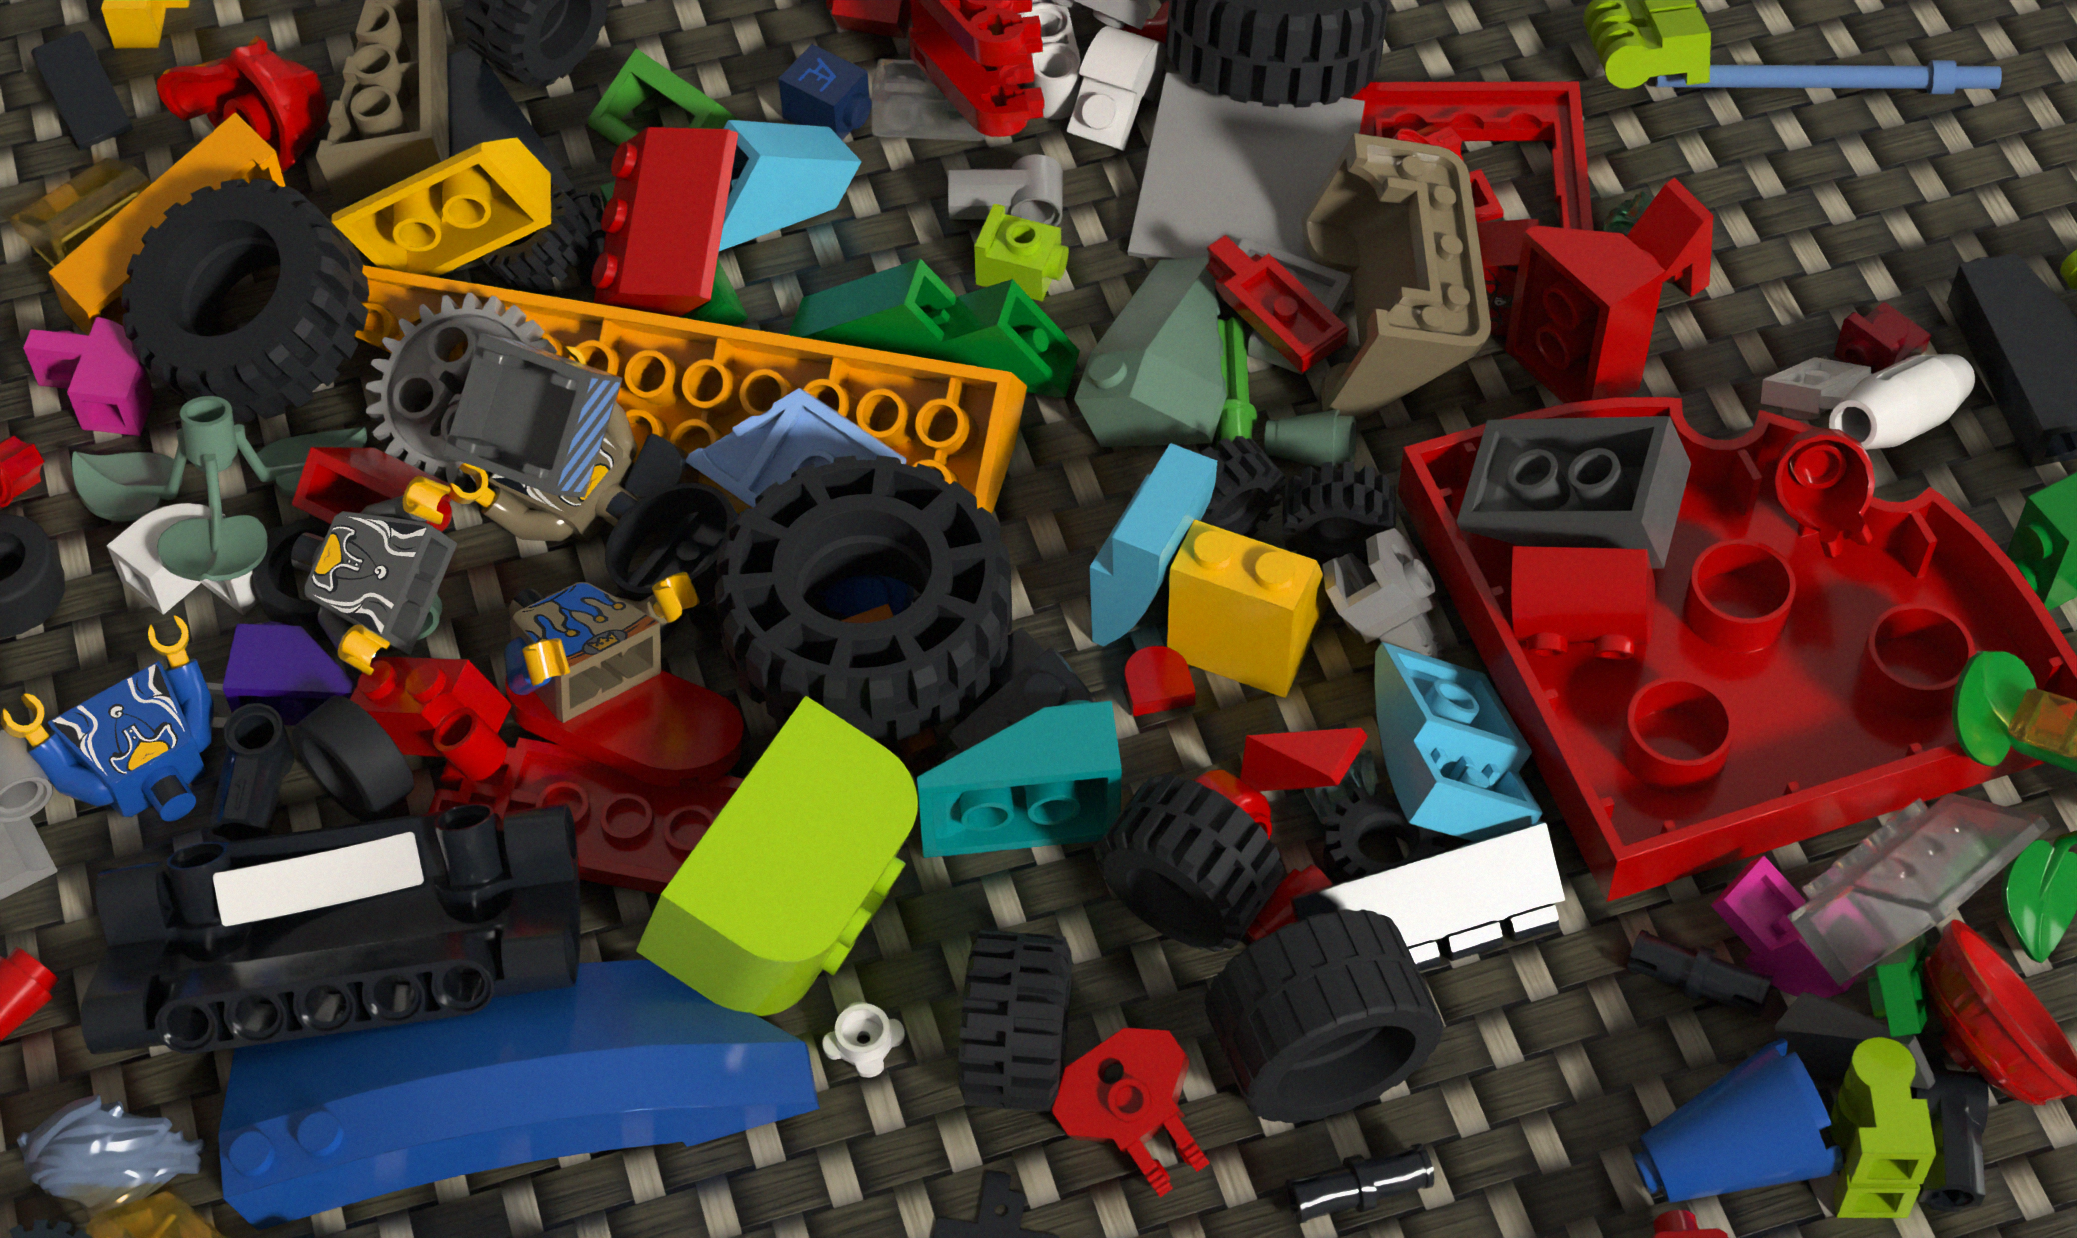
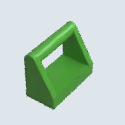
[588,48,741,147]

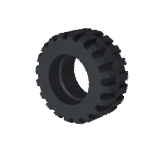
[1165,0,1389,108]
[121,179,369,422]

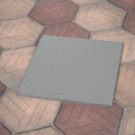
[1128,72,1365,264]

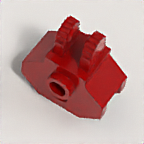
[1052,1027,1210,1197]

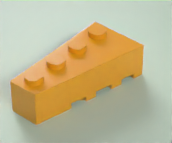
[48,112,285,335]

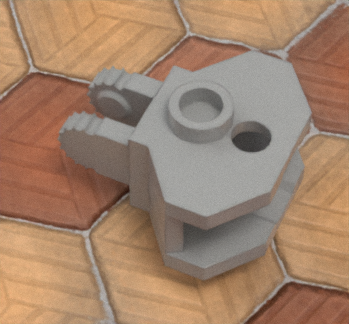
[1323,528,1444,659]

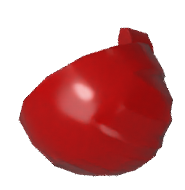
[1773,427,1875,558]

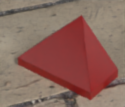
[1240,727,1368,792]

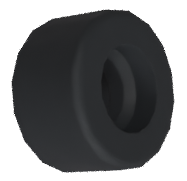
[0,514,65,637]

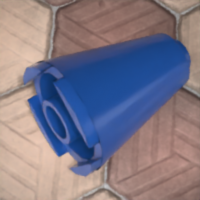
[1632,1038,1844,1203]

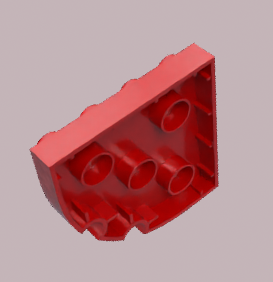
[1398,397,2077,902]

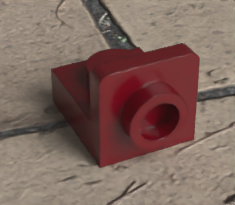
[1834,302,1931,374]

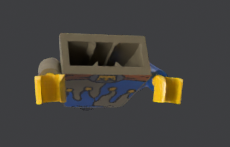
[504,572,700,723]

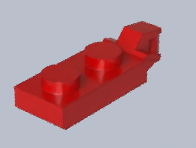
[1206,235,1349,373]

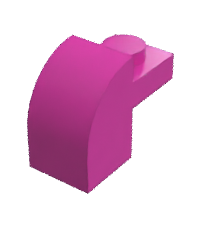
[23,317,153,436]
[1711,856,1885,998]

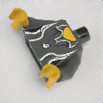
[291,476,458,675]

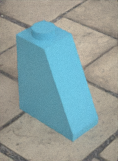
[719,120,861,251]

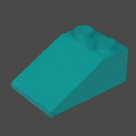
[917,700,1122,858]

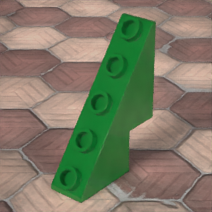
[788,258,1080,398]

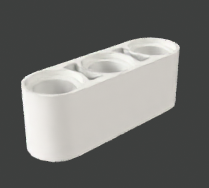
[1017,0,1080,120]

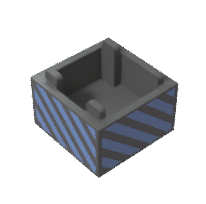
[443,333,623,498]

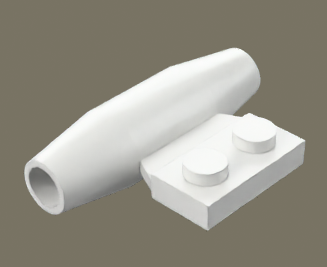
[1761,354,1975,450]

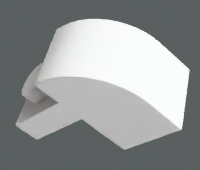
[1066,26,1168,151]
[107,503,260,616]

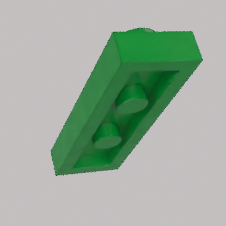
[1868,929,1932,1037]

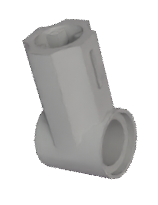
[948,154,1063,227]

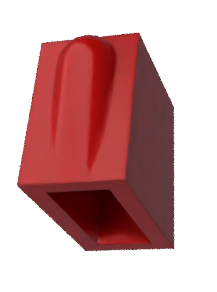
[291,447,452,532]

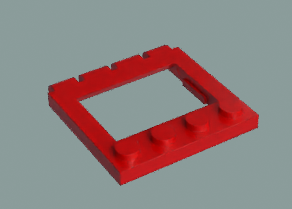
[1349,82,1594,231]

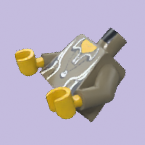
[447,346,640,542]

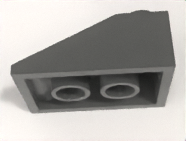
[1457,416,1691,568]

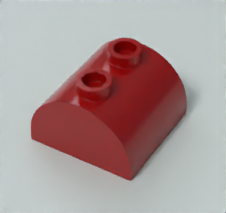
[1511,546,1655,660]

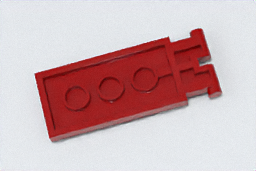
[427,737,745,895]

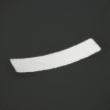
[213,832,424,926]

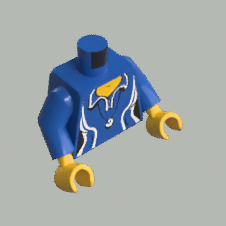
[1,615,214,822]

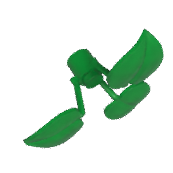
[1952,651,2077,963]

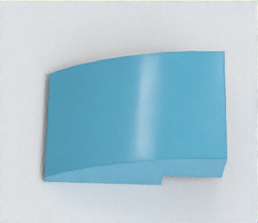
[1089,443,1217,646]
[1375,642,1543,841]

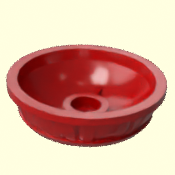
[1922,919,2077,1105]

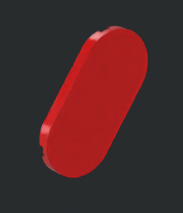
[505,670,744,787]

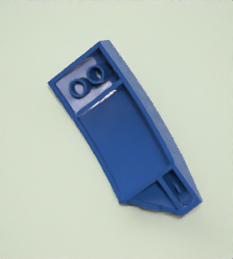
[218,959,820,1231]

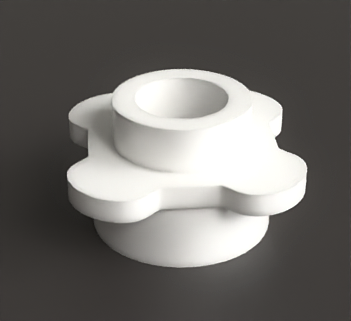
[823,1002,905,1077]

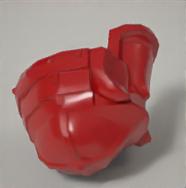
[156,35,329,175]

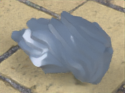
[17,1094,206,1226]

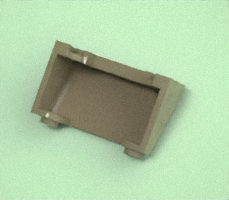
[1301,133,1491,420]

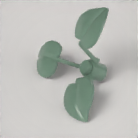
[72,396,367,581]

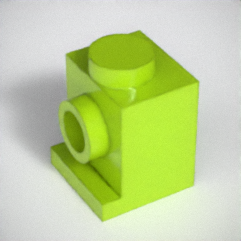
[974,203,1069,302]

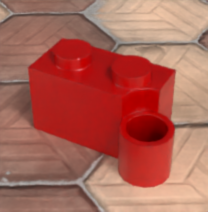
[350,657,512,781]

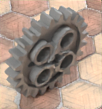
[365,293,557,491]

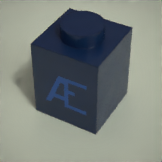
[778,44,872,140]

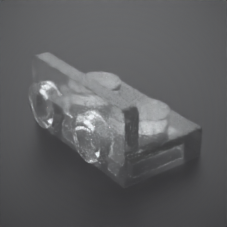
[872,59,986,141]

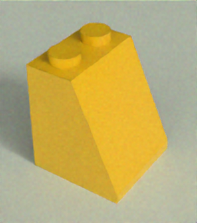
[1167,519,1331,698]

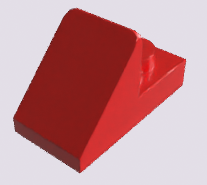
[1626,177,1714,297]

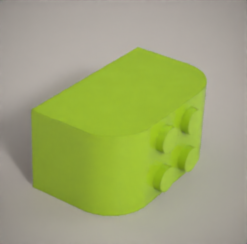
[636,696,918,1016]

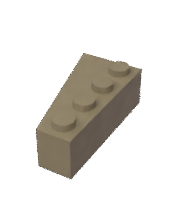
[316,0,449,203]

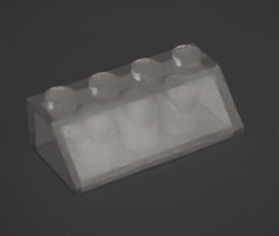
[1787,793,2050,986]

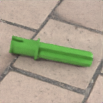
[1215,317,1257,450]

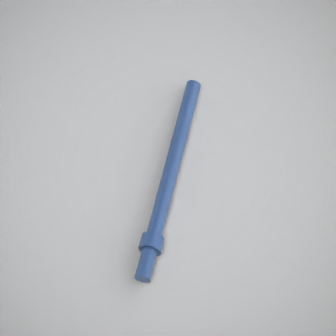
[1655,60,2002,95]

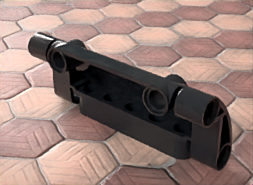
[80,803,581,1055]

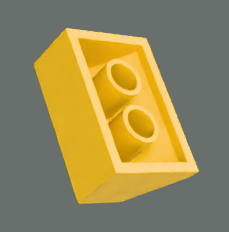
[331,137,551,277]

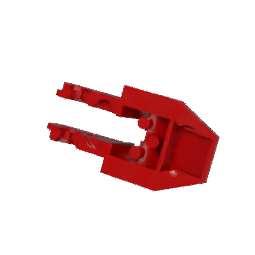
[908,0,1044,137]

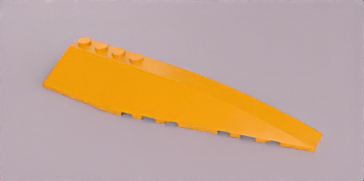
[355,265,1027,515]

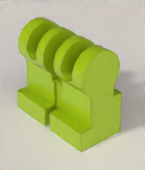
[1583,0,1711,89]
[1828,1037,1936,1218]

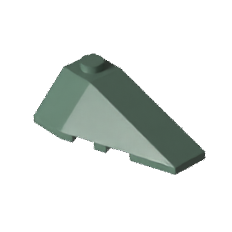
[1074,257,1227,447]

